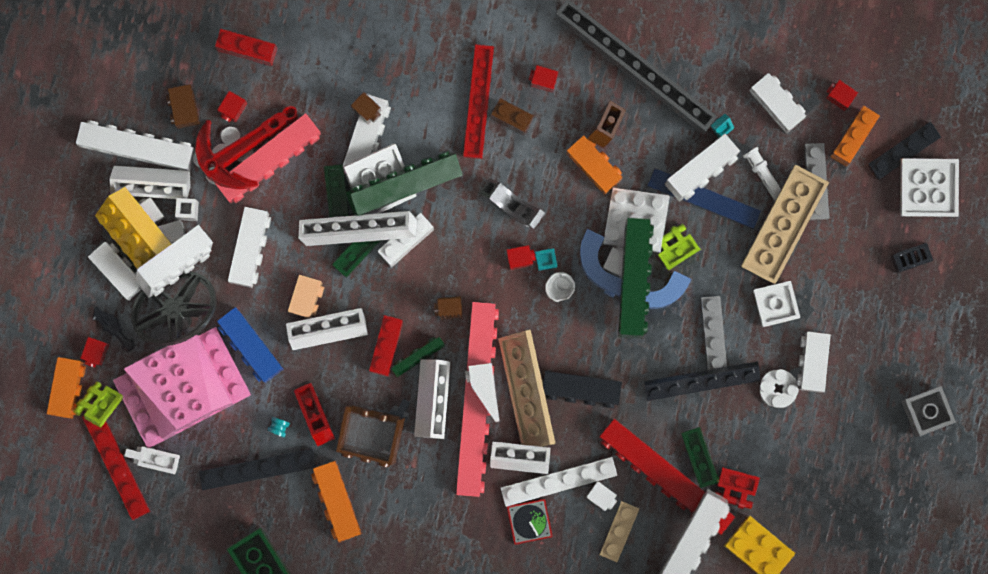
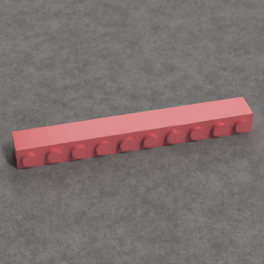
[456,302,499,497]

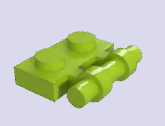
[658,223,701,271]
[73,381,123,428]

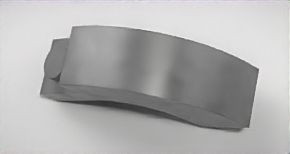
[479,178,545,229]

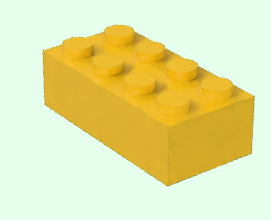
[95,187,171,269]

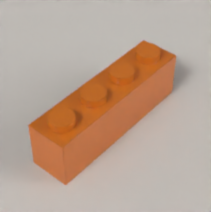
[311,461,362,542]

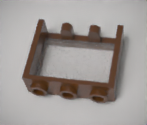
[336,405,405,467]

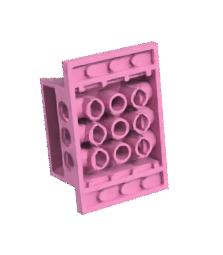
[113,327,251,448]

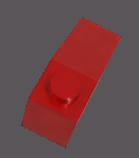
[294,383,335,446]

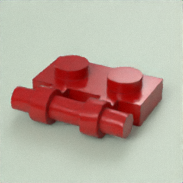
[715,467,760,509]

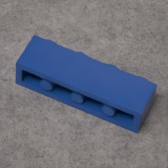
[217,307,284,383]

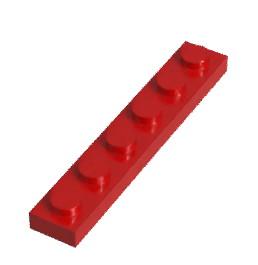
[463,44,494,159]
[82,416,151,520]

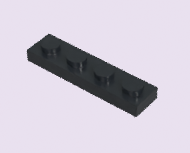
[868,121,941,180]

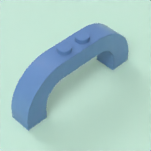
[580,229,691,309]

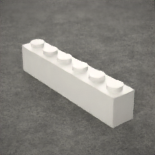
[76,120,195,171]
[299,211,416,246]

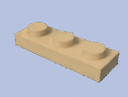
[599,501,639,562]

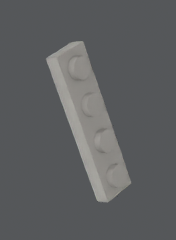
[804,143,829,220]
[700,296,727,370]

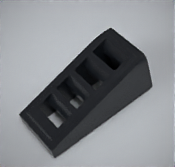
[891,243,934,274]

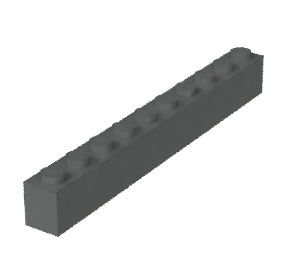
[555,0,718,135]

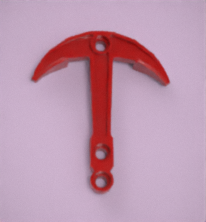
[195,106,298,189]

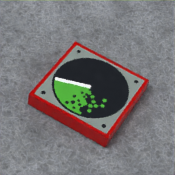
[507,499,553,545]

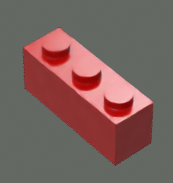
[215,29,277,66]
[369,315,403,377]

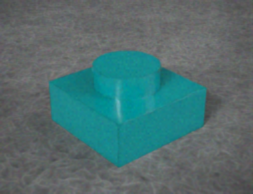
[711,114,734,138]
[535,248,557,271]

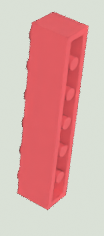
[215,113,321,203]

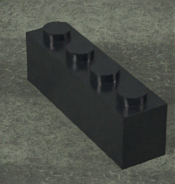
[543,371,622,409]

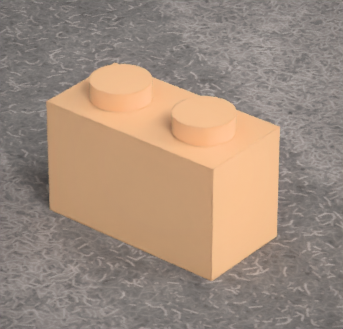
[288,275,325,319]

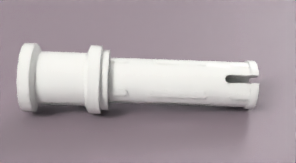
[743,147,781,202]

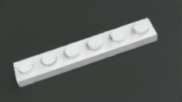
[501,457,618,506]

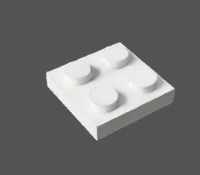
[753,281,800,328]

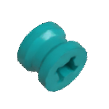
[267,416,290,438]

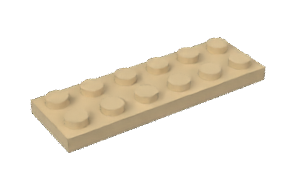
[741,165,829,284]
[498,330,555,447]

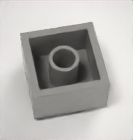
[901,386,956,437]

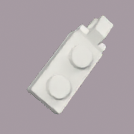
[125,447,180,474]

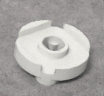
[759,369,799,408]

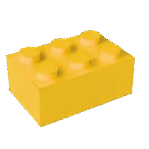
[723,516,796,574]

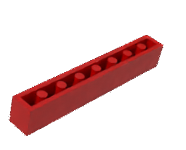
[599,419,735,535]

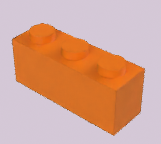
[830,106,880,167]
[566,135,622,195]
[47,357,86,419]

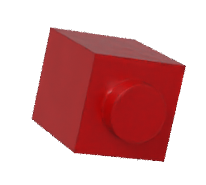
[529,65,559,93]
[826,80,858,111]
[218,91,248,123]
[506,245,536,270]
[80,337,110,368]

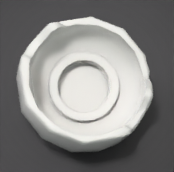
[545,272,575,302]

